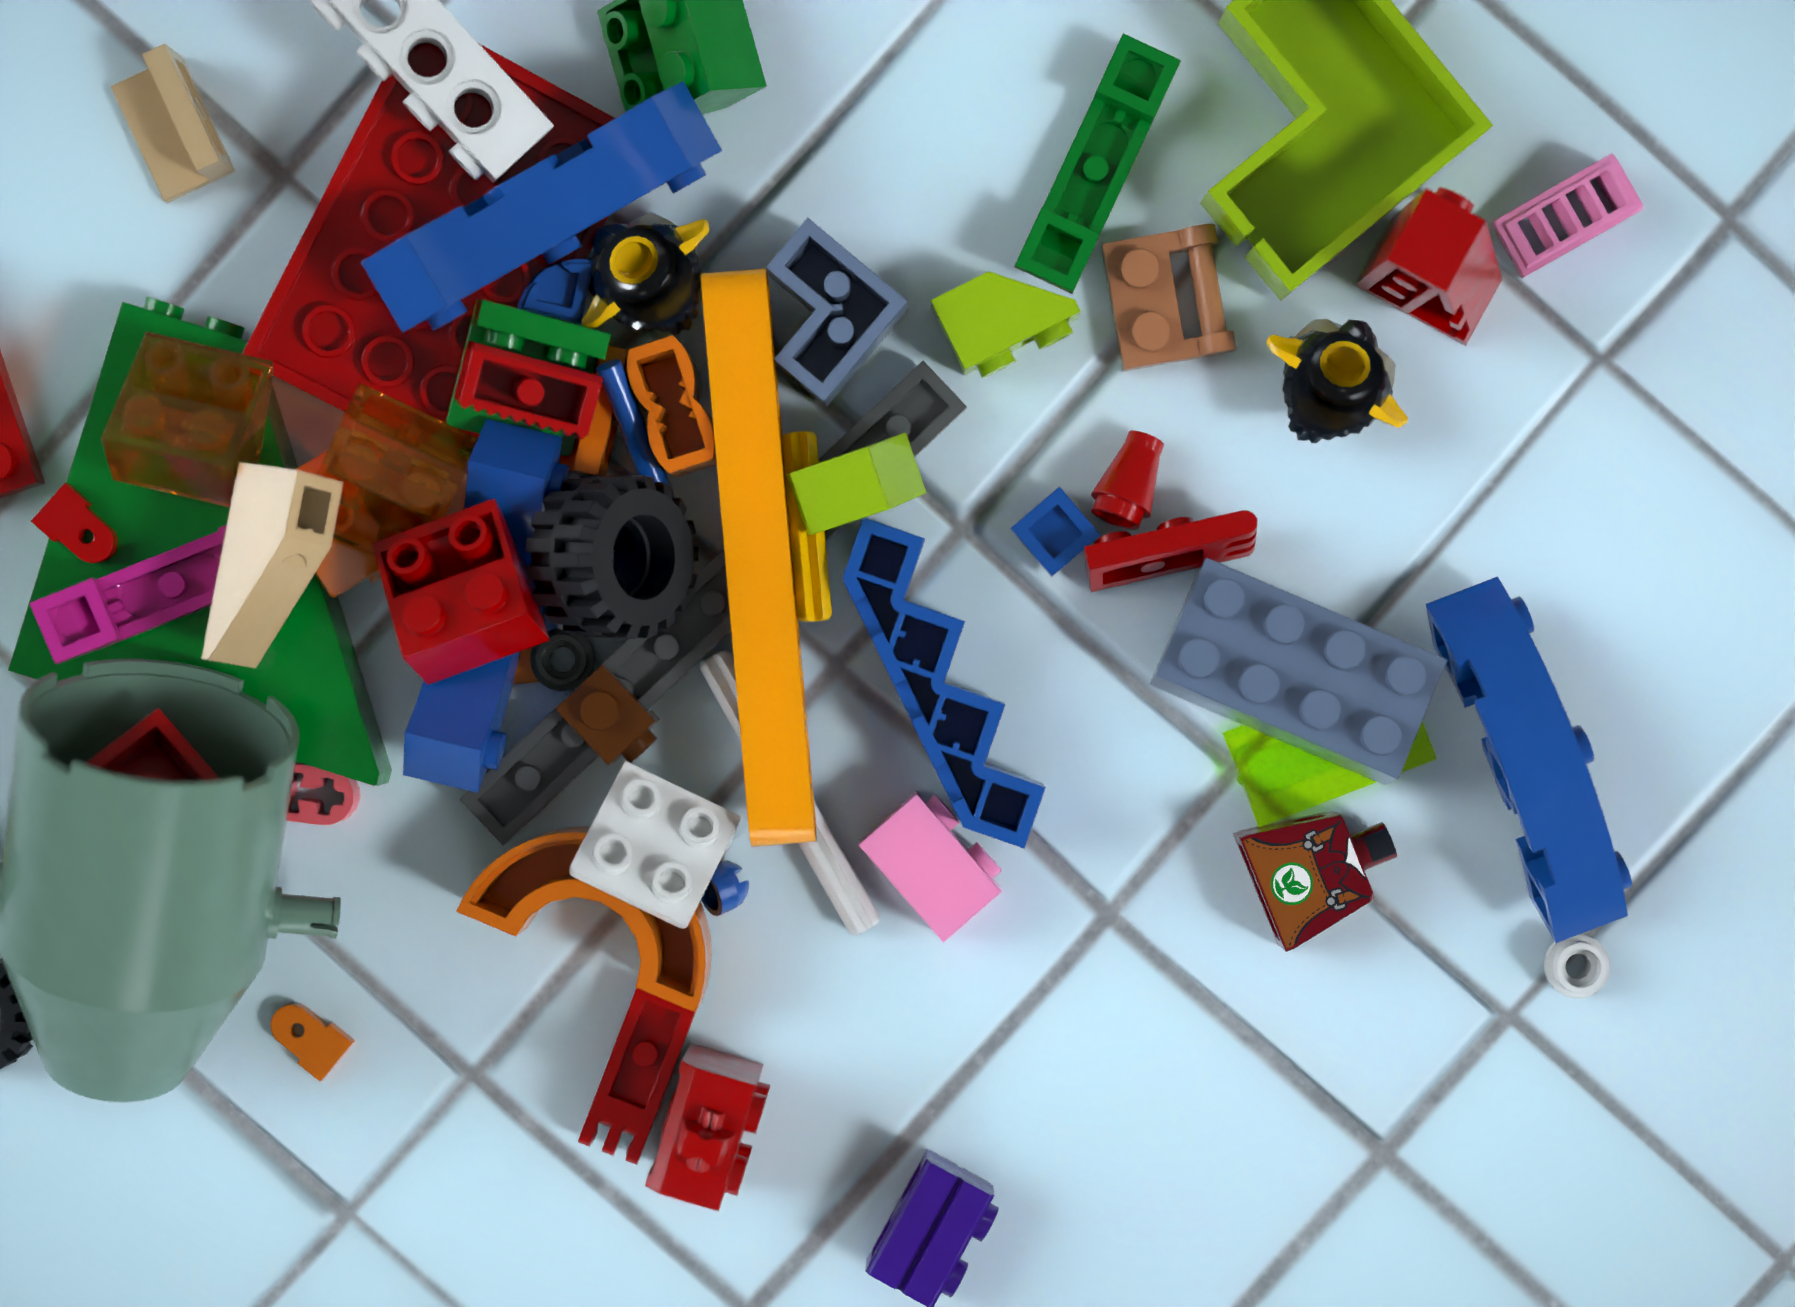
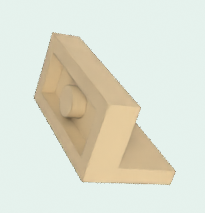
[110,43,235,203]

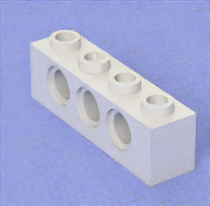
[309,0,554,184]

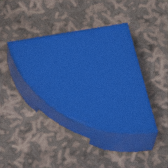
[516,259,593,324]

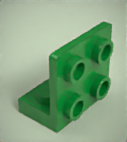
[446,299,611,456]

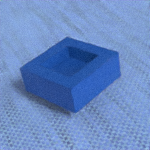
[1010,486,1101,577]

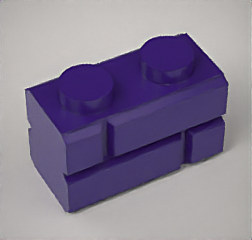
[865,1149,999,1307]

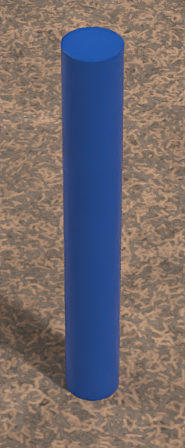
[596,359,675,498]

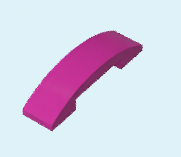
[30,525,227,664]

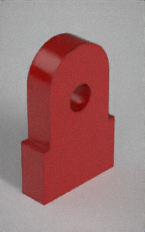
[31,483,118,563]

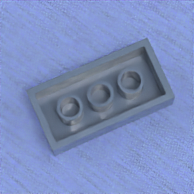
[1149,557,1447,785]

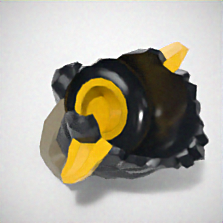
[581,212,709,335]
[1266,319,1408,443]

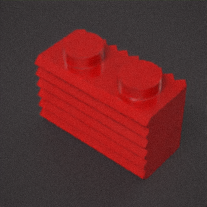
[454,341,603,440]

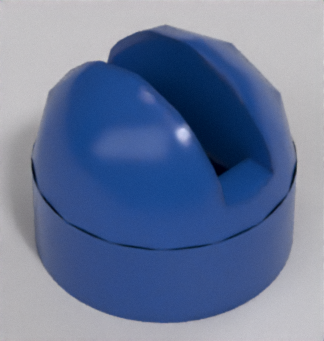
[701,861,749,916]

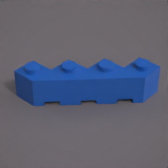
[842,518,1046,849]

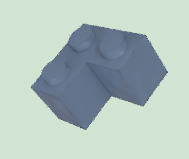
[766,218,908,408]

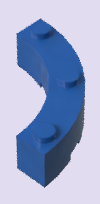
[361,81,722,332]
[403,419,569,793]
[1426,576,1632,943]

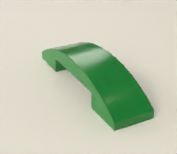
[1014,33,1181,294]

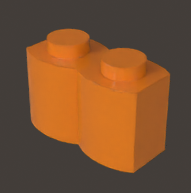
[627,335,717,478]

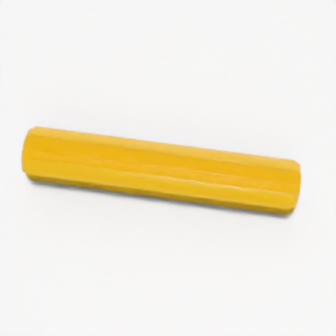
[782,431,832,622]

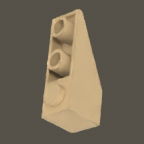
[201,462,343,668]

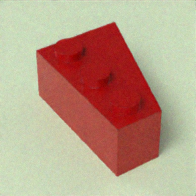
[1355,187,1502,346]

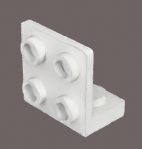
[569,761,742,928]

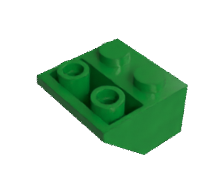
[597,0,767,115]

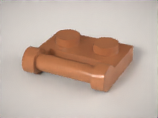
[1101,224,1237,372]

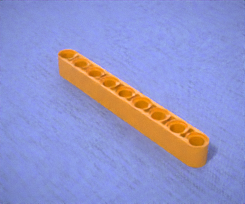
[701,268,817,847]

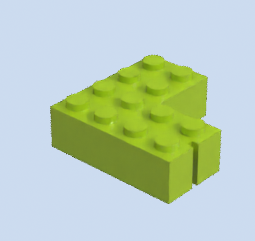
[1200,0,1494,302]

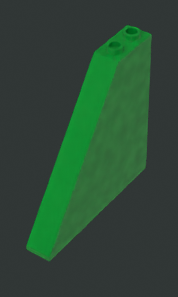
[8,297,392,786]

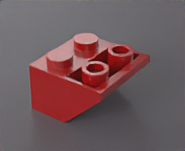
[372,499,550,685]

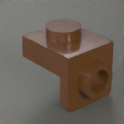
[555,665,661,765]

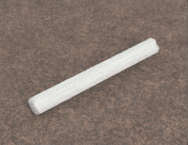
[700,650,879,936]

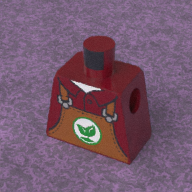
[1233,811,1397,952]

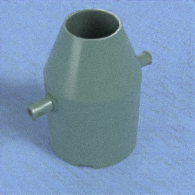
[0,659,341,1102]

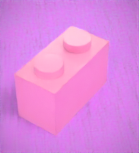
[859,791,1002,942]

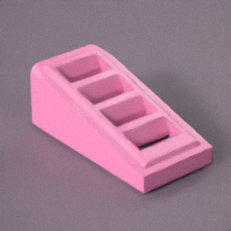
[1491,154,1643,278]

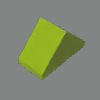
[786,432,927,536]

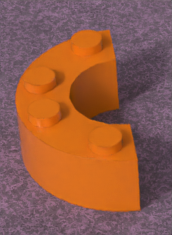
[456,826,712,1013]

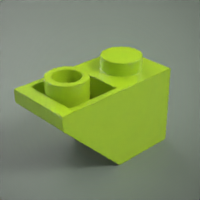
[931,271,1081,379]

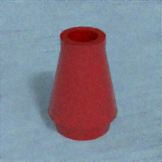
[1091,430,1164,530]

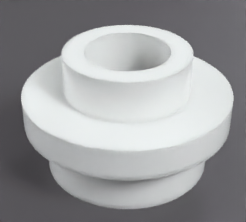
[1544,934,1610,998]

